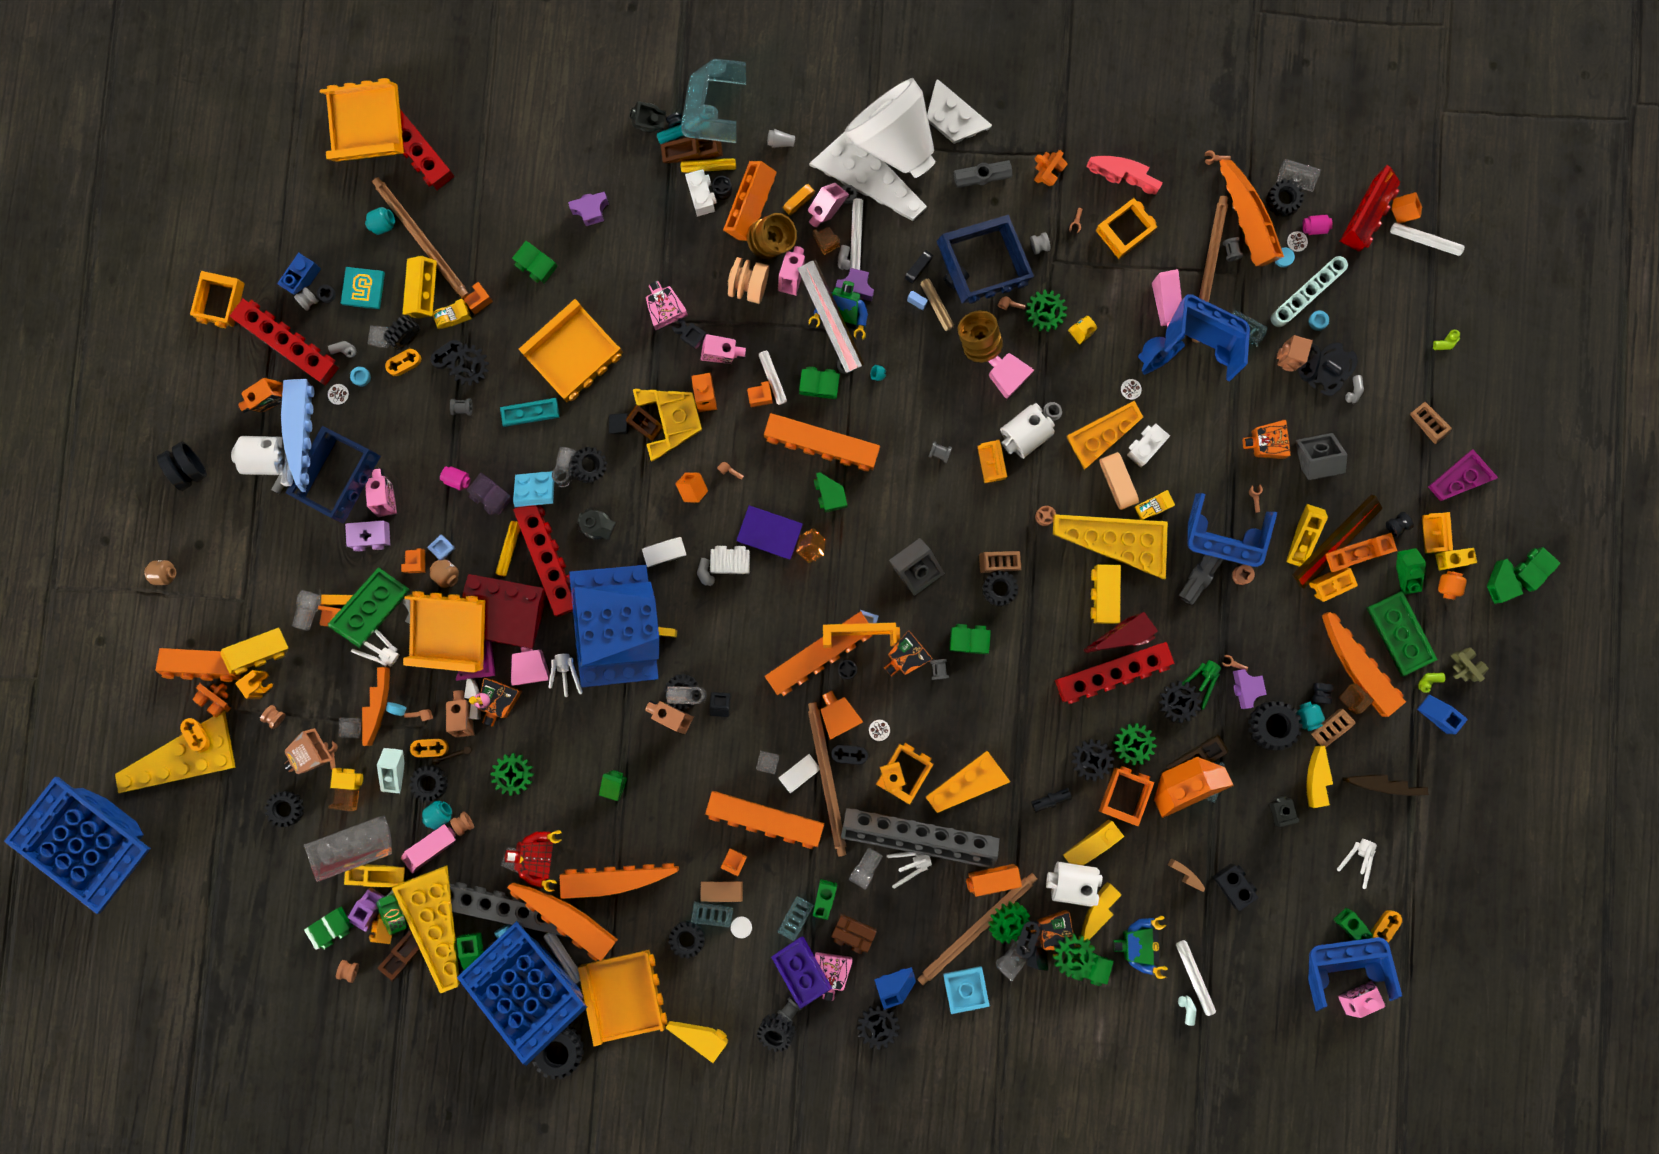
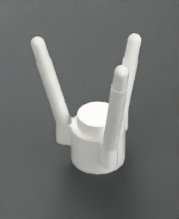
[351,629,400,667]
[549,654,582,697]
[1337,839,1377,889]
[887,852,932,889]

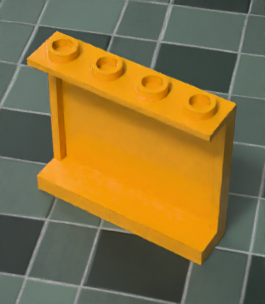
[320,78,404,162]
[519,299,623,402]
[403,591,485,672]
[823,623,900,648]
[578,950,668,1046]

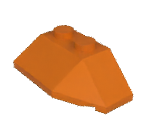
[1154,757,1234,818]

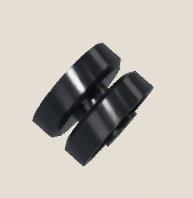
[157,441,207,491]

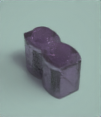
[467,473,513,515]

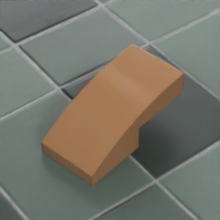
[1168,859,1205,892]
[701,881,743,902]

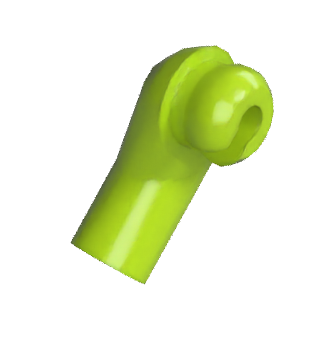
[1433,330,1460,350]
[1418,673,1445,693]

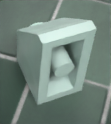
[377,748,405,794]

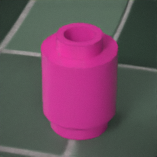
[1303,215,1332,235]
[440,466,471,491]

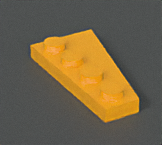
[1067,401,1143,470]
[926,751,1010,813]

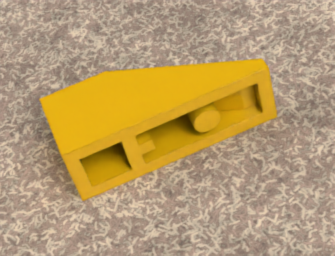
[1287,504,1328,566]
[1063,820,1124,865]
[665,1021,728,1063]

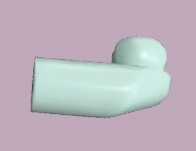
[1178,995,1197,1026]

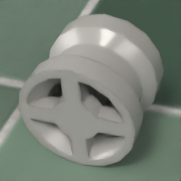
[1030,232,1051,255]
[294,287,319,311]

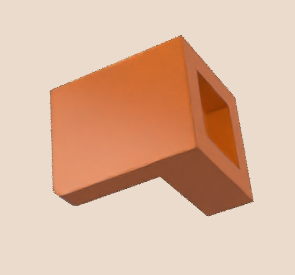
[1392,192,1422,224]
[464,282,493,314]
[747,381,773,407]
[676,473,708,503]
[401,548,425,573]
[318,605,341,626]
[721,848,748,876]

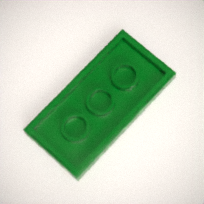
[328,567,409,648]
[1367,591,1438,677]

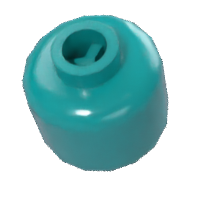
[365,207,395,235]
[1296,702,1325,732]
[422,801,452,830]

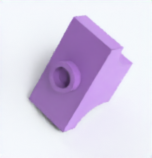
[568,192,609,226]
[836,268,874,301]
[1233,669,1267,709]
[348,888,386,932]

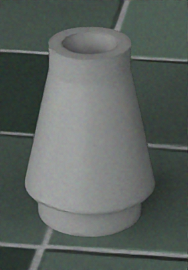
[767,129,795,148]
[1043,402,1062,421]

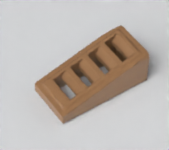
[1410,402,1452,444]
[979,551,1021,573]
[1311,709,1356,748]

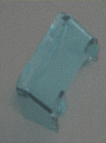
[681,59,746,143]

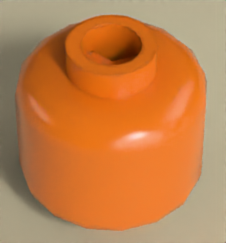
[1438,571,1467,600]

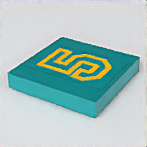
[341,267,385,309]

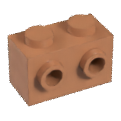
[1277,335,1313,371]

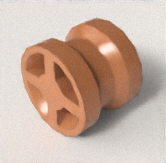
[1035,506,1056,526]
[1232,565,1255,585]
[260,705,285,729]
[450,811,474,836]
[336,960,359,983]

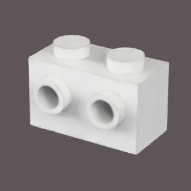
[685,169,717,217]
[1127,424,1170,467]

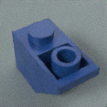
[277,252,321,295]
[1417,695,1468,734]
[874,967,916,1009]

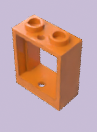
[1099,766,1154,826]
[966,864,1022,896]

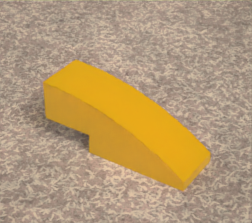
[1307,746,1333,808]
[344,864,405,887]
[1081,882,1121,941]

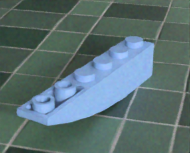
[281,379,314,492]

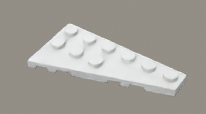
[809,132,927,221]

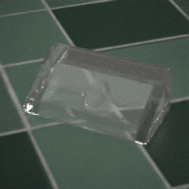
[1277,159,1321,191]

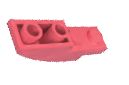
[1086,156,1162,195]

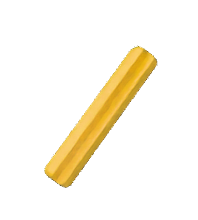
[681,158,736,172]
[496,521,520,576]

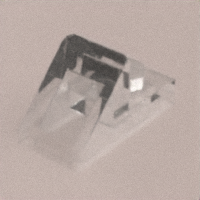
[996,940,1030,981]

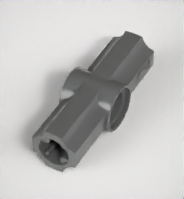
[954,160,1013,188]
[1178,555,1223,605]

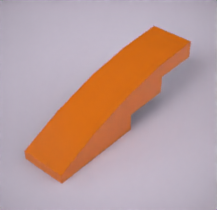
[362,667,390,746]

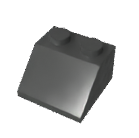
[1296,433,1347,480]
[889,538,945,596]

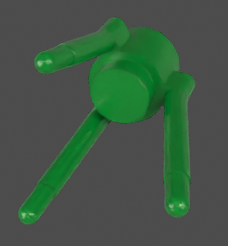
[1182,660,1221,710]

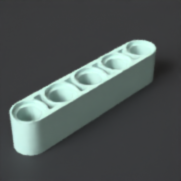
[1271,256,1348,327]

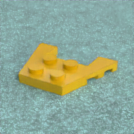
[633,389,702,462]

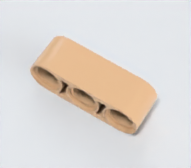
[1099,452,1139,510]

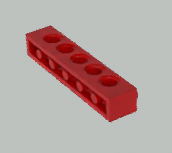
[400,109,455,190]
[229,298,339,386]
[513,505,573,617]
[1055,642,1175,704]

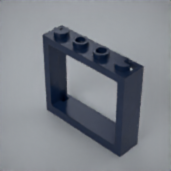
[936,215,1034,304]
[285,426,381,524]

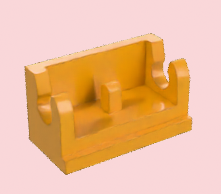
[977,440,1007,483]
[1422,512,1453,553]
[1309,568,1358,602]
[235,670,273,699]

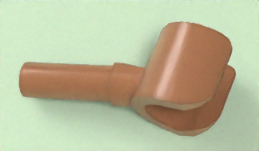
[1205,150,1231,165]
[1069,208,1083,233]
[998,296,1026,310]
[717,462,744,480]
[1249,485,1263,513]
[1221,655,1248,671]
[404,709,433,722]
[324,741,338,769]

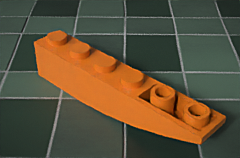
[1219,159,1284,266]
[1322,612,1406,717]
[560,863,679,899]
[507,883,618,961]

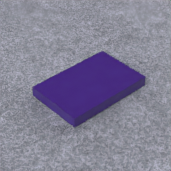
[736,505,803,560]
[771,936,833,1009]

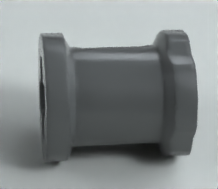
[1223,237,1243,261]
[450,398,473,416]
[929,441,952,463]
[930,659,949,680]
[777,997,803,1022]

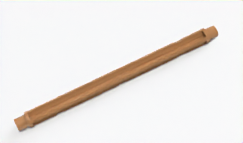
[372,177,469,299]
[1192,196,1228,343]
[808,702,846,857]
[917,873,1038,985]

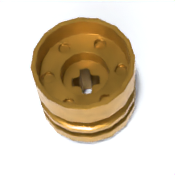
[747,213,797,259]
[958,310,1003,362]

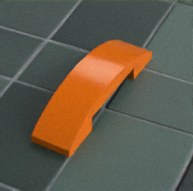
[1325,533,1397,572]

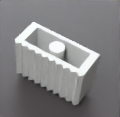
[710,546,750,574]

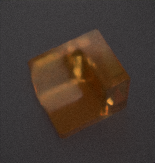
[813,227,840,255]
[797,528,826,563]
[1338,684,1374,714]
[328,788,359,811]

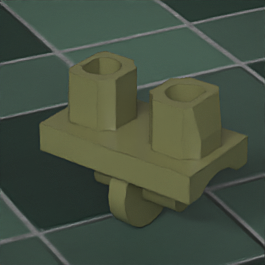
[1451,647,1489,682]

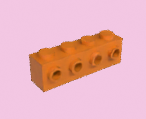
[723,161,777,241]
[155,648,241,682]

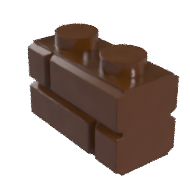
[831,914,877,954]

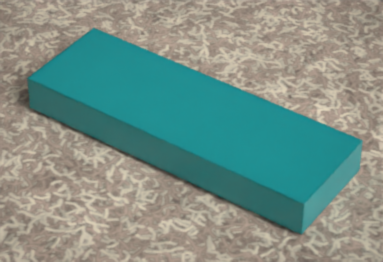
[500,398,560,427]

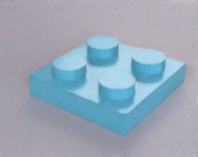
[513,471,555,507]
[943,966,990,1014]

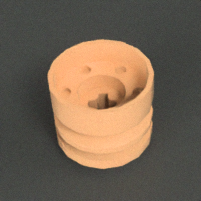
[728,257,769,304]

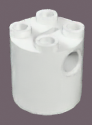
[1000,403,1055,458]
[231,436,286,475]
[1046,861,1102,907]

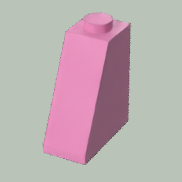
[1152,269,1182,327]
[401,824,456,874]

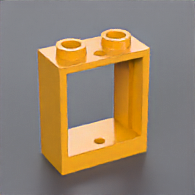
[1096,198,1157,259]
[190,271,245,328]
[876,743,933,804]

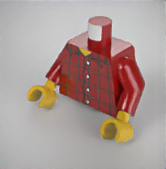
[505,830,562,892]

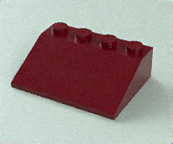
[462,574,547,649]
[1083,612,1158,653]

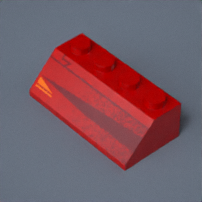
[1340,165,1400,252]

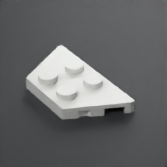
[927,79,992,144]

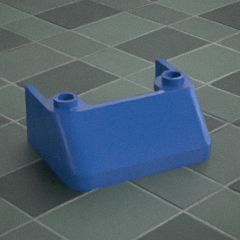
[1164,294,1250,381]
[1187,493,1277,567]
[1308,937,1402,1011]

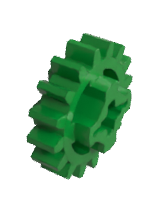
[1025,290,1067,332]
[1113,723,1157,765]
[490,753,534,796]
[988,901,1030,944]
[1053,933,1097,979]

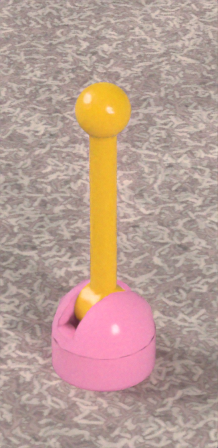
[469,693,490,709]

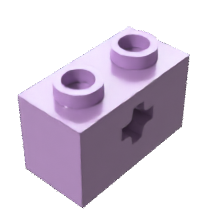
[345,521,390,551]

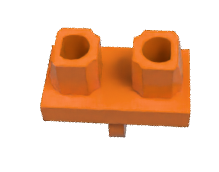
[1034,150,1068,186]
[192,683,231,718]

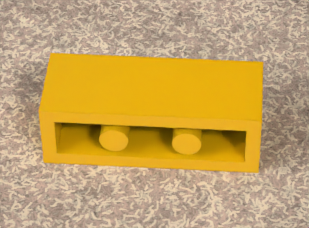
[403,256,437,319]
[1091,565,1121,624]
[220,628,288,675]

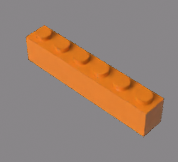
[764,413,880,472]
[765,611,872,696]
[705,791,824,849]

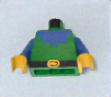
[808,281,868,340]
[1113,916,1168,979]

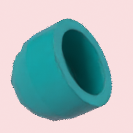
[870,365,886,381]

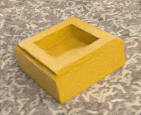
[658,627,677,637]

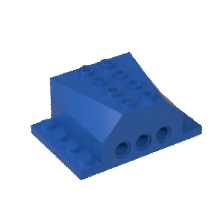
[569,565,659,688]
[4,777,151,914]
[457,921,587,1066]

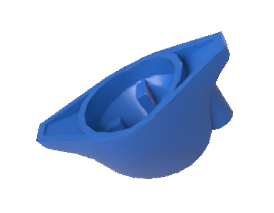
[1138,337,1185,375]

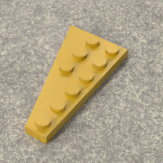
[1053,515,1168,579]
[115,711,236,793]
[392,866,460,993]

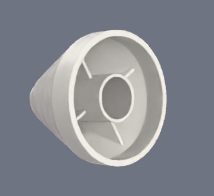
[845,78,936,178]

